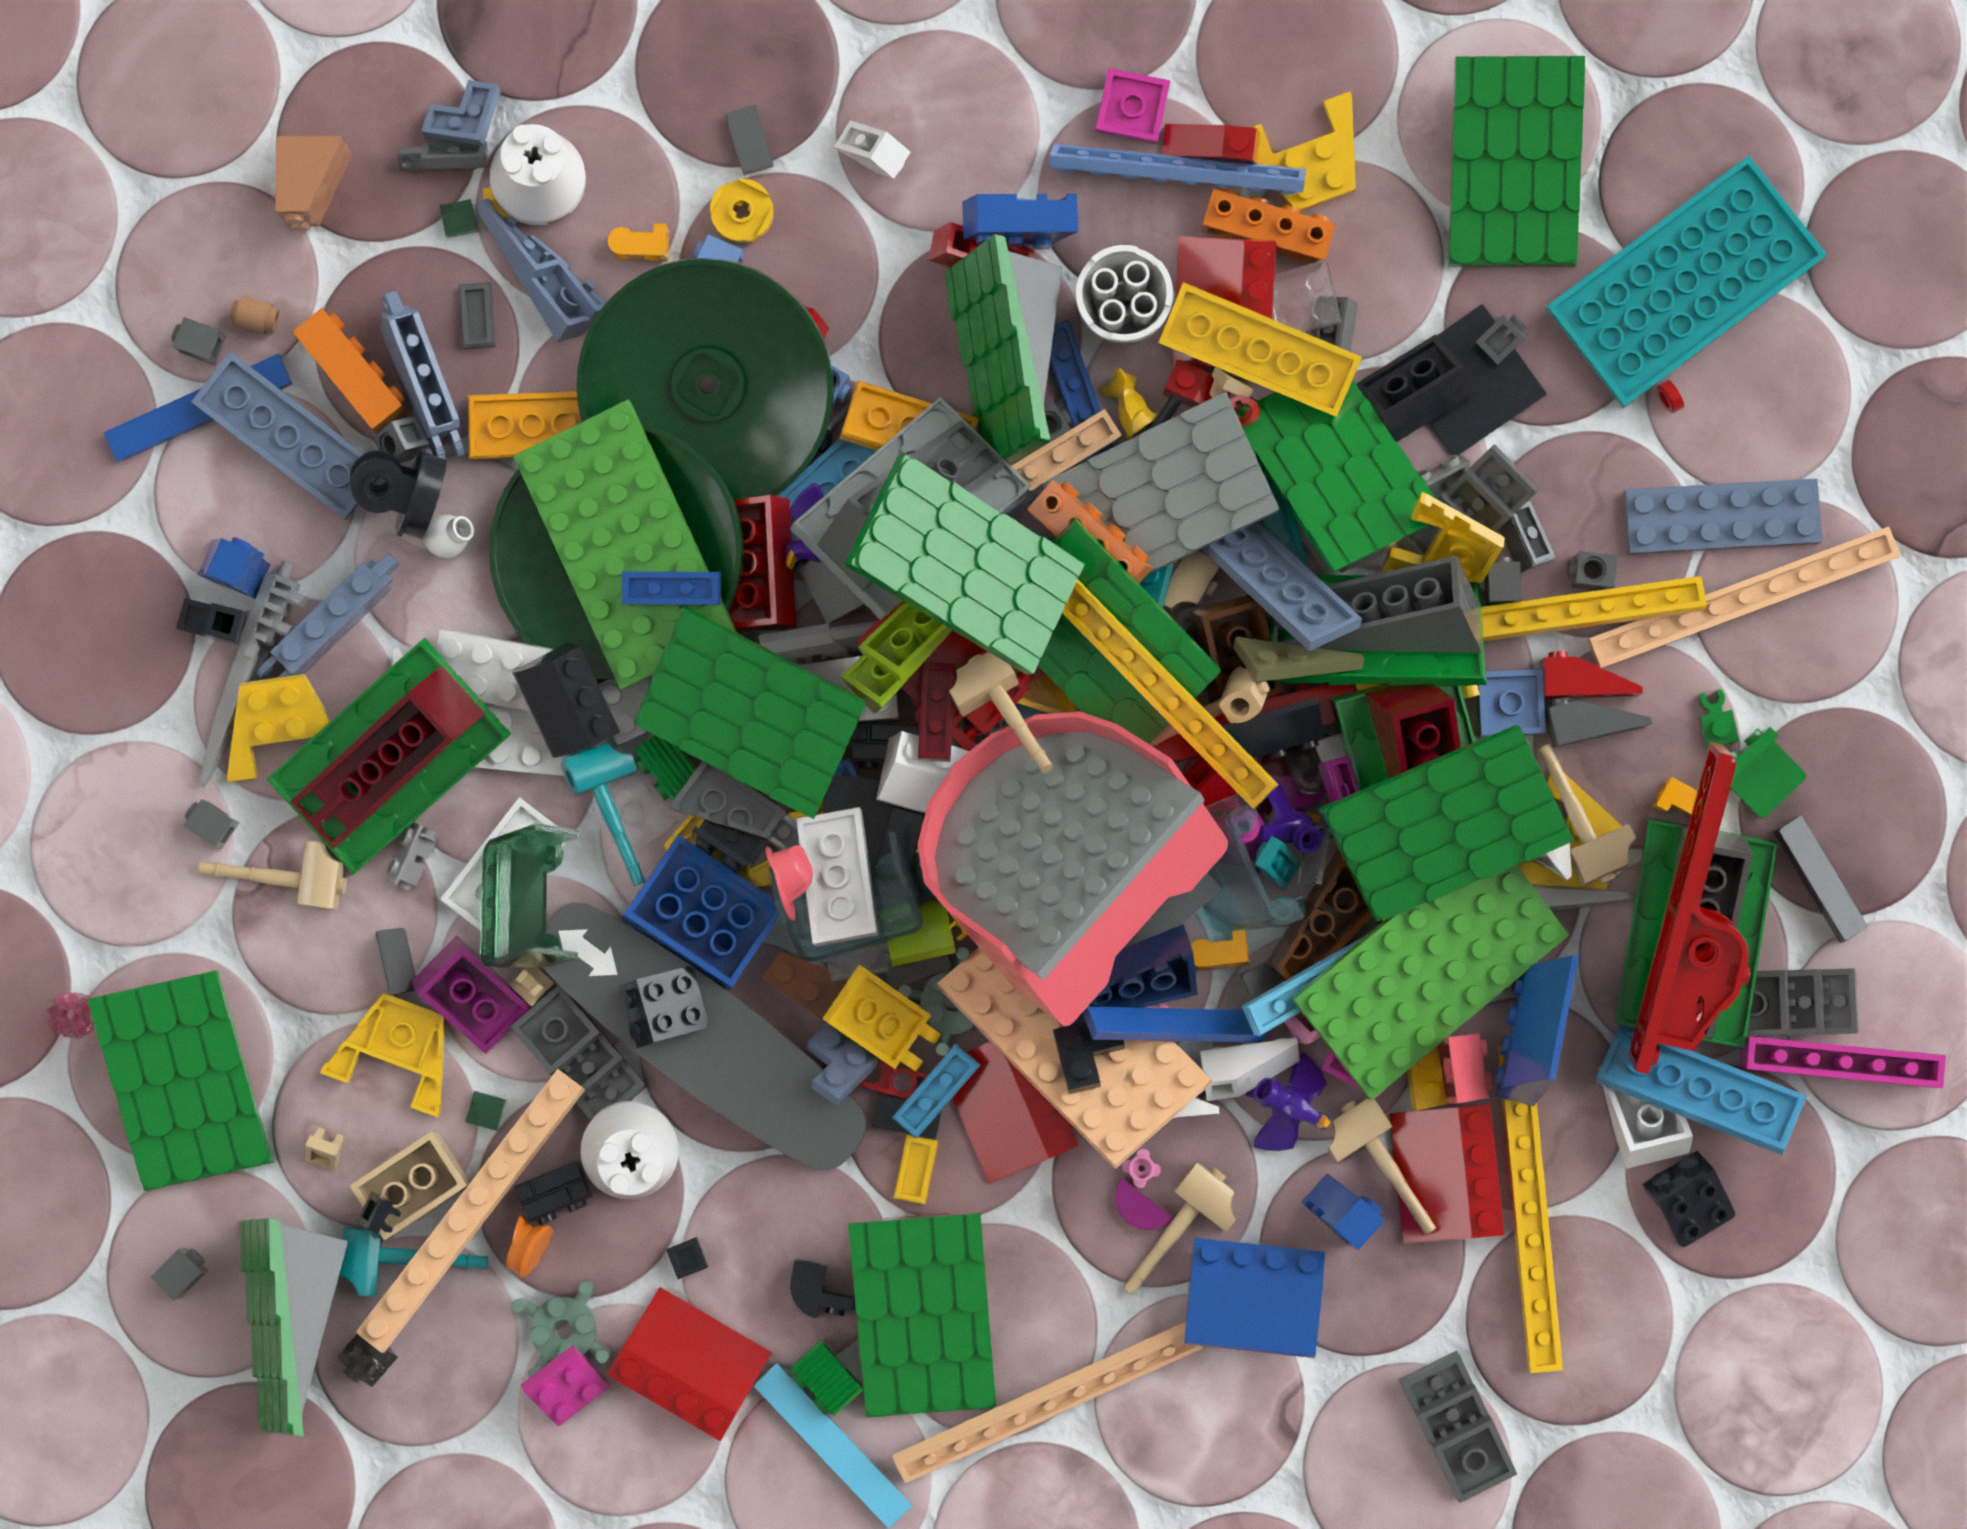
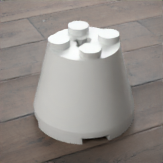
[490,124,586,225]
[1076,245,1173,343]
[581,1101,679,1199]

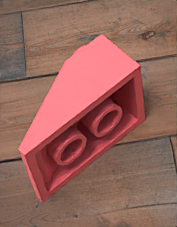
[1438,1033,1493,1103]

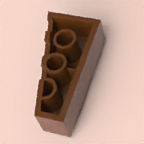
[1267,850,1373,981]

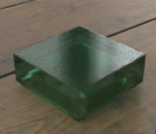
[440,199,478,238]
[465,1091,507,1131]

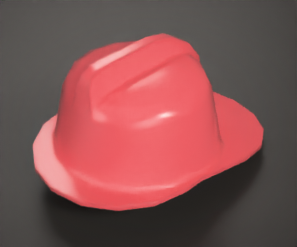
[765,846,813,921]

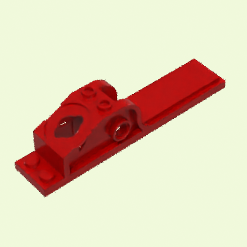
[1628,742,1750,1074]

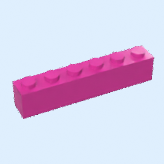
[1739,1036,1946,1088]

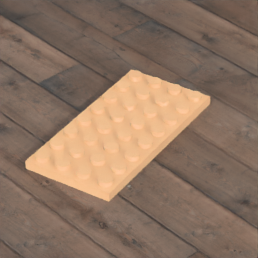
[937,947,1212,1169]

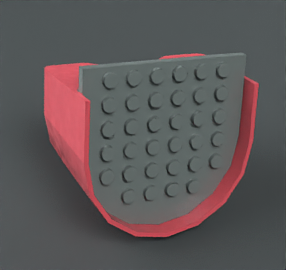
[917,711,1228,1026]

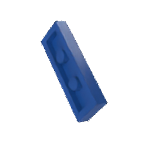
[622,571,721,605]

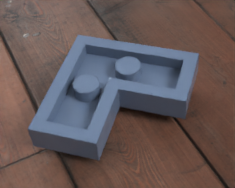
[421,80,501,146]
[806,1024,878,1106]

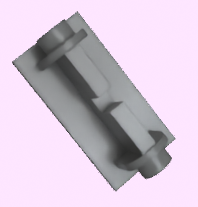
[1417,455,1471,499]
[387,822,437,891]

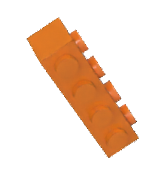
[1201,188,1336,267]
[292,308,407,434]
[1027,480,1153,584]

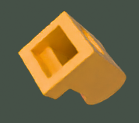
[608,223,670,261]
[1651,777,1697,822]
[1191,929,1250,971]

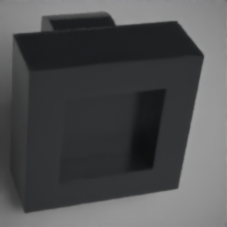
[357,1191,401,1234]

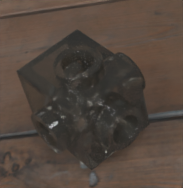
[338,1334,398,1387]

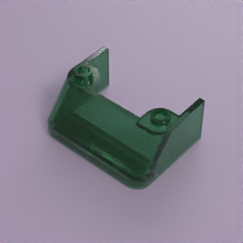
[480,823,580,968]

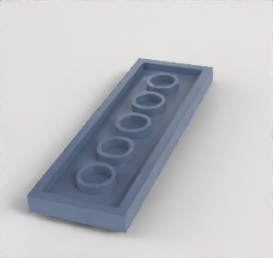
[191,352,378,520]
[1624,479,1822,555]
[1201,522,1362,651]

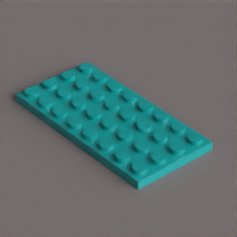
[1545,155,1827,409]

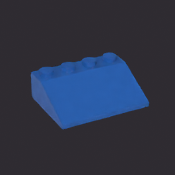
[621,834,784,991]
[1493,955,1579,1106]
[1184,1238,1325,1358]

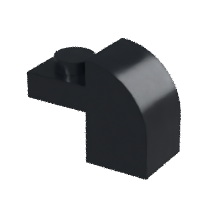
[176,598,246,645]
[790,1259,855,1318]

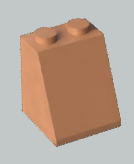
[275,135,352,231]

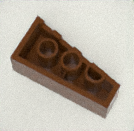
[761,951,869,1052]

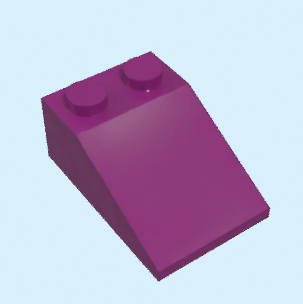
[412,935,531,1054]

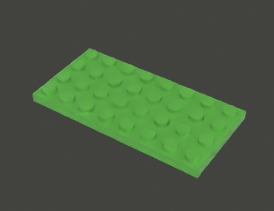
[513,400,737,690]
[1291,865,1569,1100]

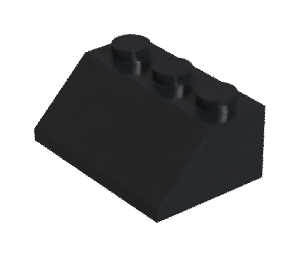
[1356,334,1475,442]
[512,642,620,758]
[1222,697,1325,761]

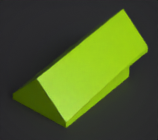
[840,602,952,714]

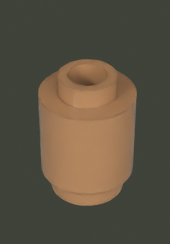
[230,296,280,334]

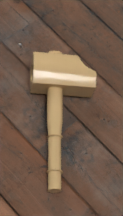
[1163,551,1221,614]
[949,652,1053,774]
[1149,665,1269,746]
[1539,744,1636,887]
[198,840,347,910]
[1328,1098,1436,1235]
[1124,1161,1236,1295]

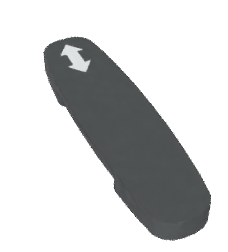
[536,903,867,1170]

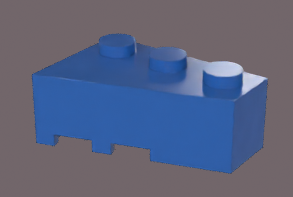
[962,194,1079,250]
[197,537,271,599]
[1301,1174,1385,1250]

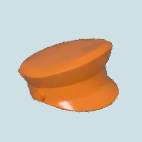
[506,1214,554,1278]

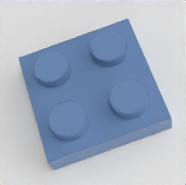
[1477,669,1546,737]

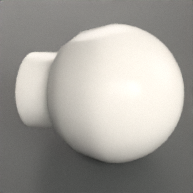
[424,514,474,559]

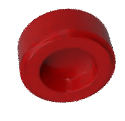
[1657,380,1684,413]

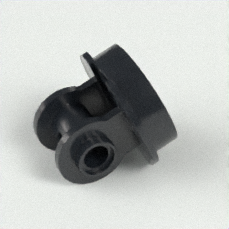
[350,448,447,539]

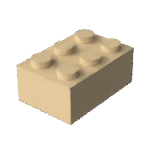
[349,1131,470,1241]

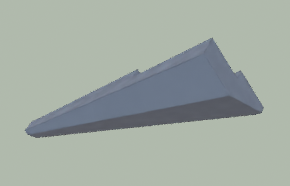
[476,198,609,342]

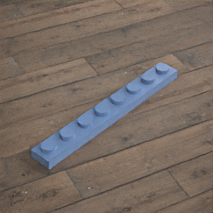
[1049,144,1306,195]

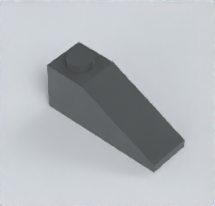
[1545,697,1652,748]

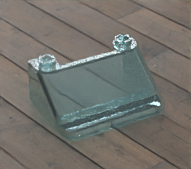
[1203,794,1306,934]

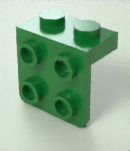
[1730,727,1806,818]

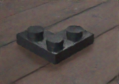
[1053,1022,1125,1094]

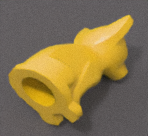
[1099,368,1159,440]

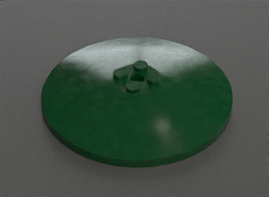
[576,258,834,500]
[489,424,744,680]

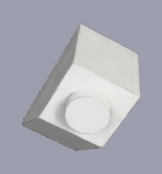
[834,120,910,179]

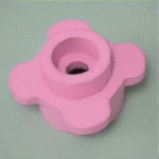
[1122,1149,1161,1188]

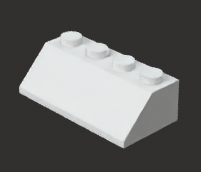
[876,731,969,814]

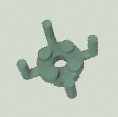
[898,947,975,1056]
[511,1280,612,1378]

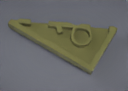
[1234,637,1364,682]

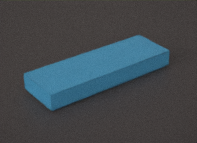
[892,1043,981,1139]

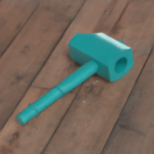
[561,743,646,887]
[339,1227,488,1297]

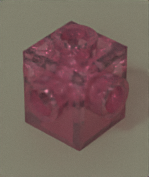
[47,991,94,1039]

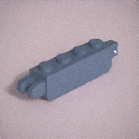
[379,291,464,459]
[256,553,400,678]

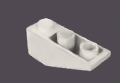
[1200,1038,1300,1101]

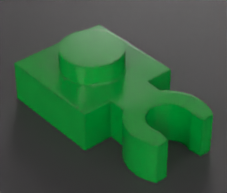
[1698,689,1740,749]

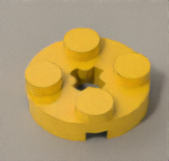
[710,179,774,244]

